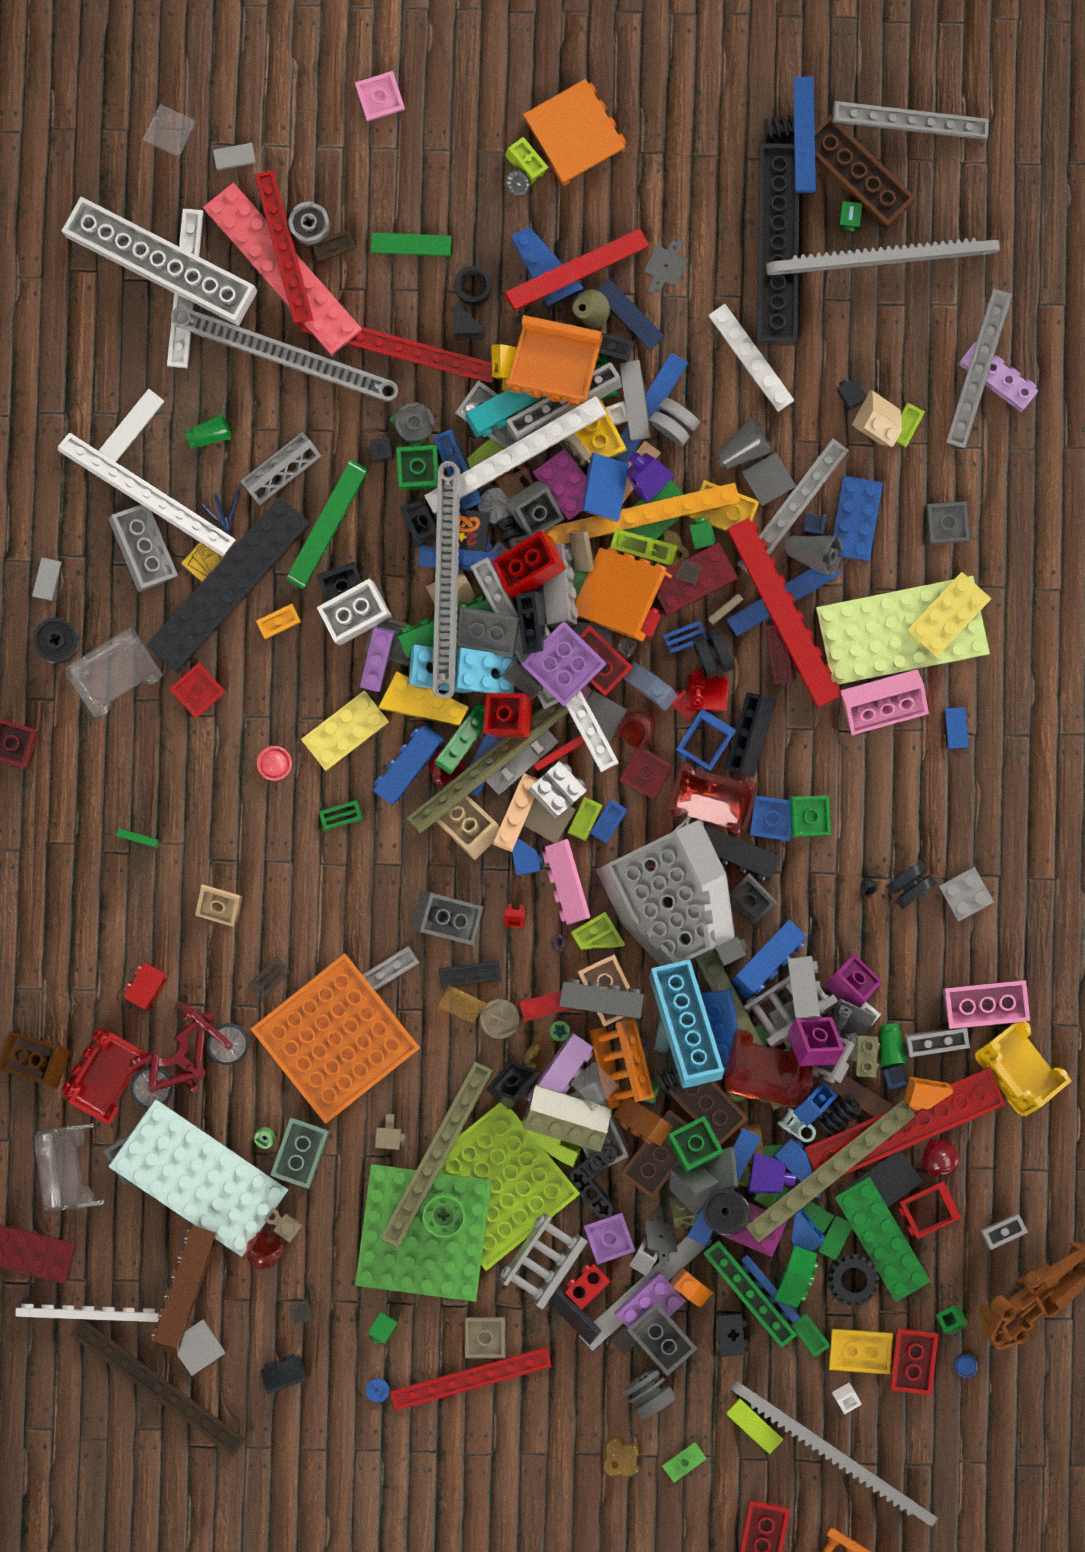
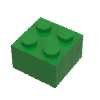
[396,445,439,491]
[667,1116,724,1173]
[775,1245,818,1308]

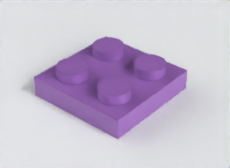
[584,1213,635,1265]

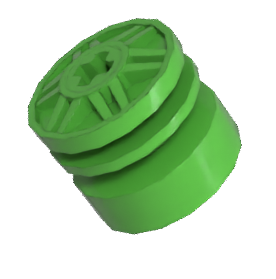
[422,1192,465,1238]

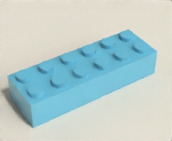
[649,959,724,1088]

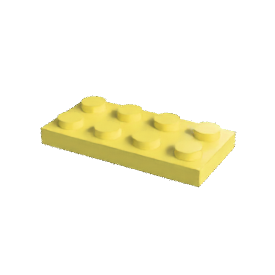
[907,572,991,658]
[301,690,389,771]

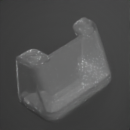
[66,628,163,718]

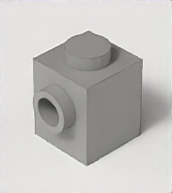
[629,1239,659,1276]

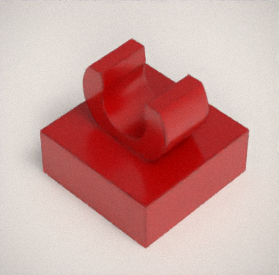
[504,904,525,928]

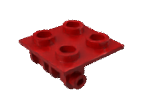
[687,669,728,712]

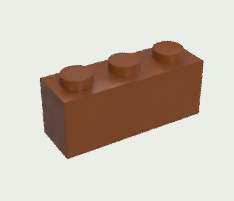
[613,1098,673,1146]

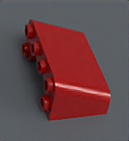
[61,1027,148,1125]

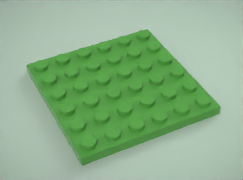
[355,1164,492,1302]

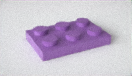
[614,1271,686,1328]

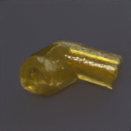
[522,1042,542,1070]

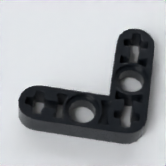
[569,1143,619,1219]

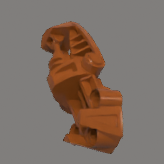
[978,1242,1085,1350]

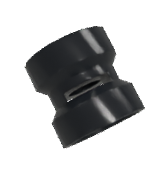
[496,516,522,543]

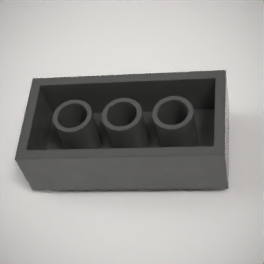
[559,978,644,1019]

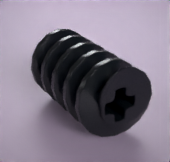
[763,115,795,143]
[656,1066,684,1094]
[817,1092,862,1135]

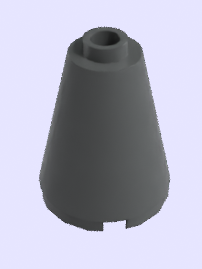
[716,417,774,469]
[784,536,842,576]

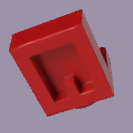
[671,689,699,721]

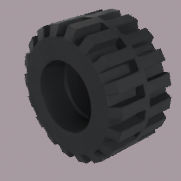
[827,1254,879,1306]

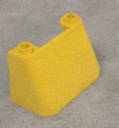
[975,1021,1071,1116]

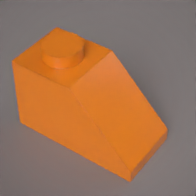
[904,1077,953,1110]
[669,1267,714,1308]

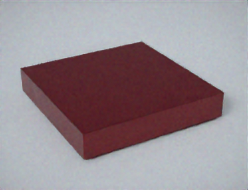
[619,746,673,800]

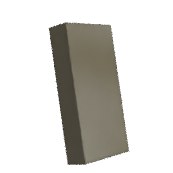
[569,531,595,572]
[708,594,743,627]

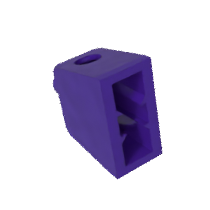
[626,452,674,502]
[747,1153,796,1194]

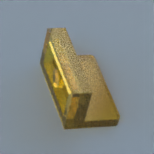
[438,985,487,1023]

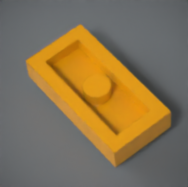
[256,604,301,640]

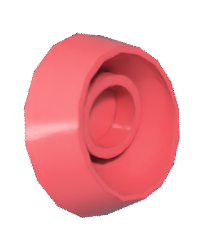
[257,746,292,781]

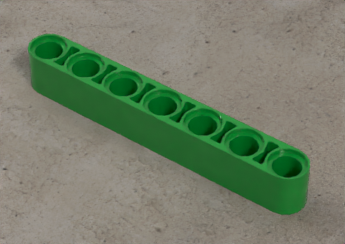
[286,460,369,590]

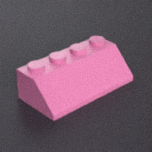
[841,669,929,735]
[542,839,590,925]
[943,980,1030,1029]

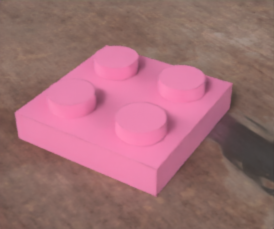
[355,71,405,122]

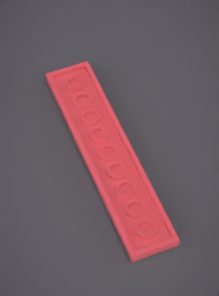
[203,182,362,356]

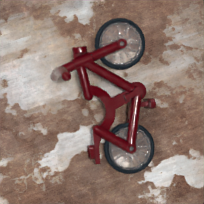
[128,1001,249,1108]

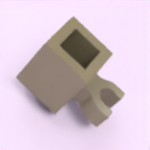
[375,1114,405,1150]
[264,1208,303,1242]

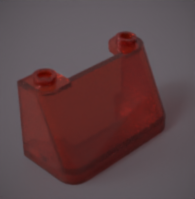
[668,762,759,834]
[724,1029,813,1107]

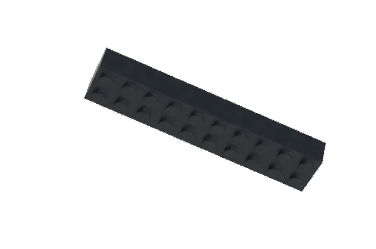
[756,144,799,346]
[146,496,311,674]

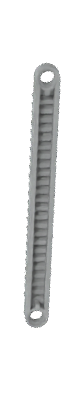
[766,238,1000,275]
[171,307,398,402]
[433,461,461,700]
[730,1380,938,1527]

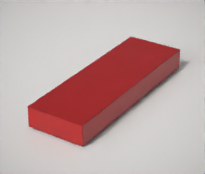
[534,735,585,773]

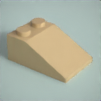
[436,795,500,860]

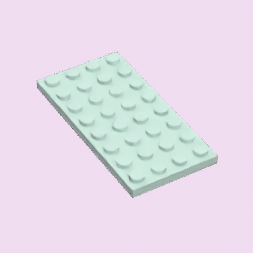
[108,1099,288,1257]

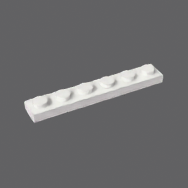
[709,304,794,412]

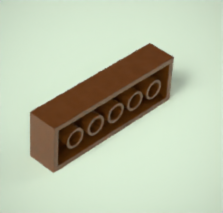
[815,115,916,230]
[151,1225,216,1355]

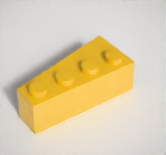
[379,672,469,727]

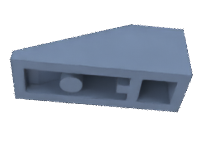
[623,661,678,711]

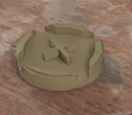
[480,999,520,1039]

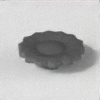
[505,169,530,196]

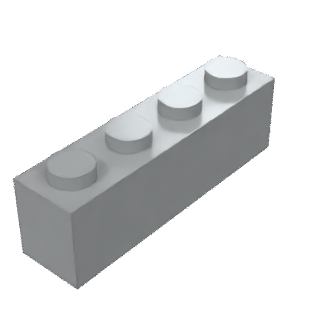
[543,543,578,629]

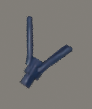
[201,490,240,537]

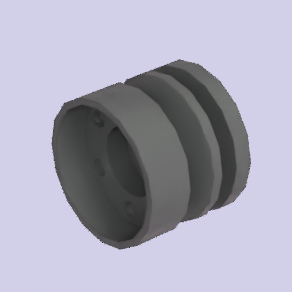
[623,1368,677,1421]

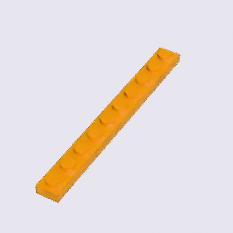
[545,483,740,545]

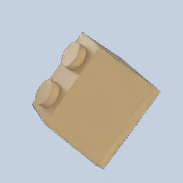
[852,390,902,447]

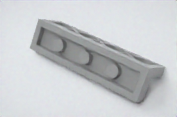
[240,432,321,506]

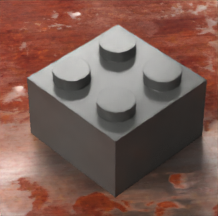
[506,480,565,538]

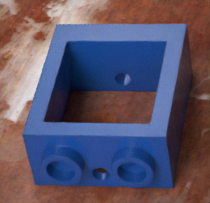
[676,710,736,773]

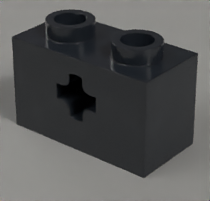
[717,1313,749,1357]

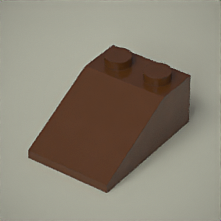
[0,1031,70,1089]

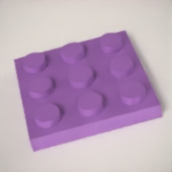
[521,621,607,707]

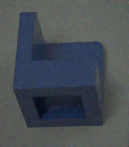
[802,513,827,536]
[882,1065,908,1090]

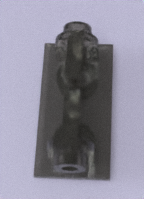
[501,660,544,699]

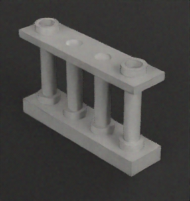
[744,976,838,1049]
[499,1212,588,1309]

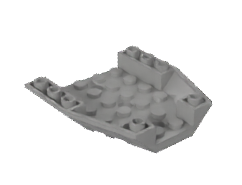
[596,820,735,966]

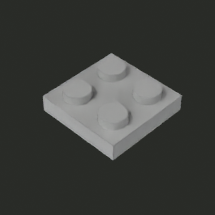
[939,867,994,922]

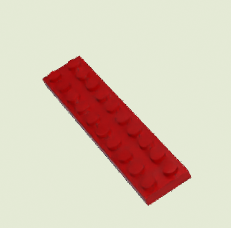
[804,1068,1006,1176]

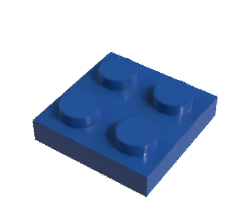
[750,796,791,841]

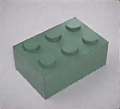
[270,1118,330,1189]

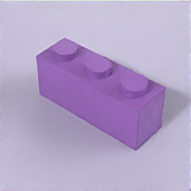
[360,626,396,692]

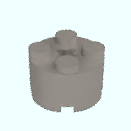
[289,202,330,246]

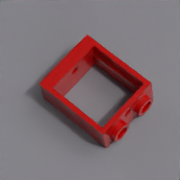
[897,1181,961,1239]

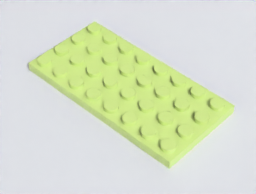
[816,576,990,685]

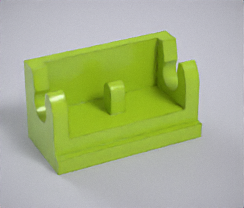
[505,137,548,185]

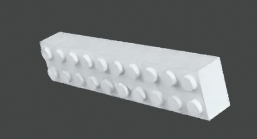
[62,197,258,326]

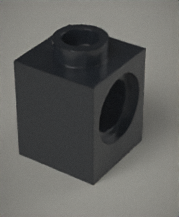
[837,377,867,411]
[370,437,393,463]

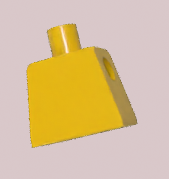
[491,344,517,391]

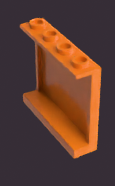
[524,79,627,186]
[506,315,603,406]
[575,547,672,642]

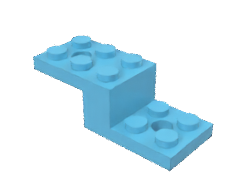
[408,645,517,694]

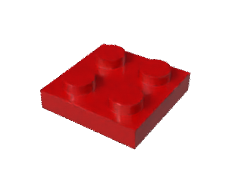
[170,663,226,719]

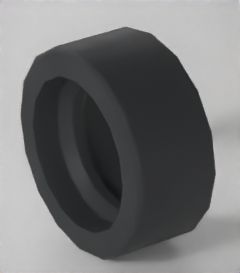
[454,265,492,305]

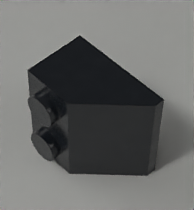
[261,1353,308,1395]

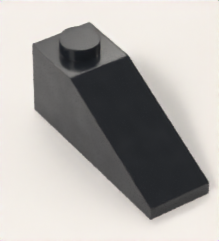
[516,591,546,655]

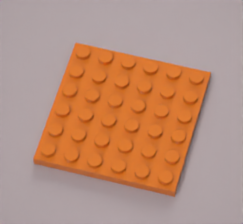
[251,953,420,1124]

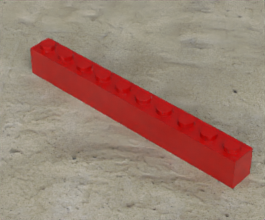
[727,518,841,709]

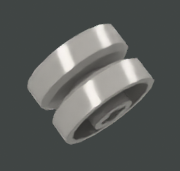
[649,397,700,446]

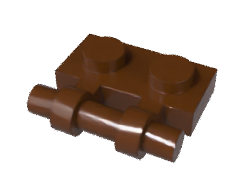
[494,463,538,501]

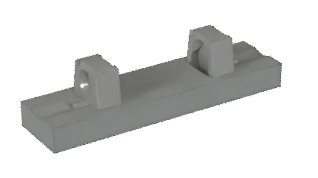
[486,729,559,796]

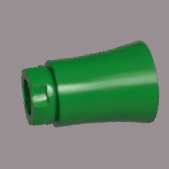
[186,413,231,449]
[879,1023,908,1067]

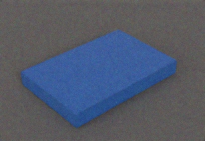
[581,453,629,522]

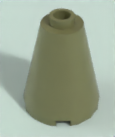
[570,289,610,329]

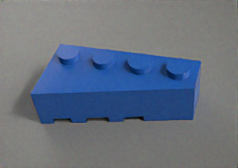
[511,227,583,310]
[373,724,447,805]
[730,920,807,1000]

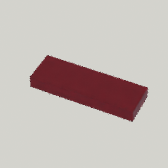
[765,625,793,686]

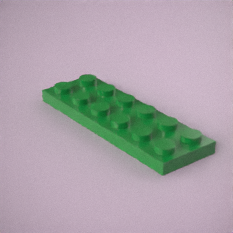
[834,1176,930,1302]

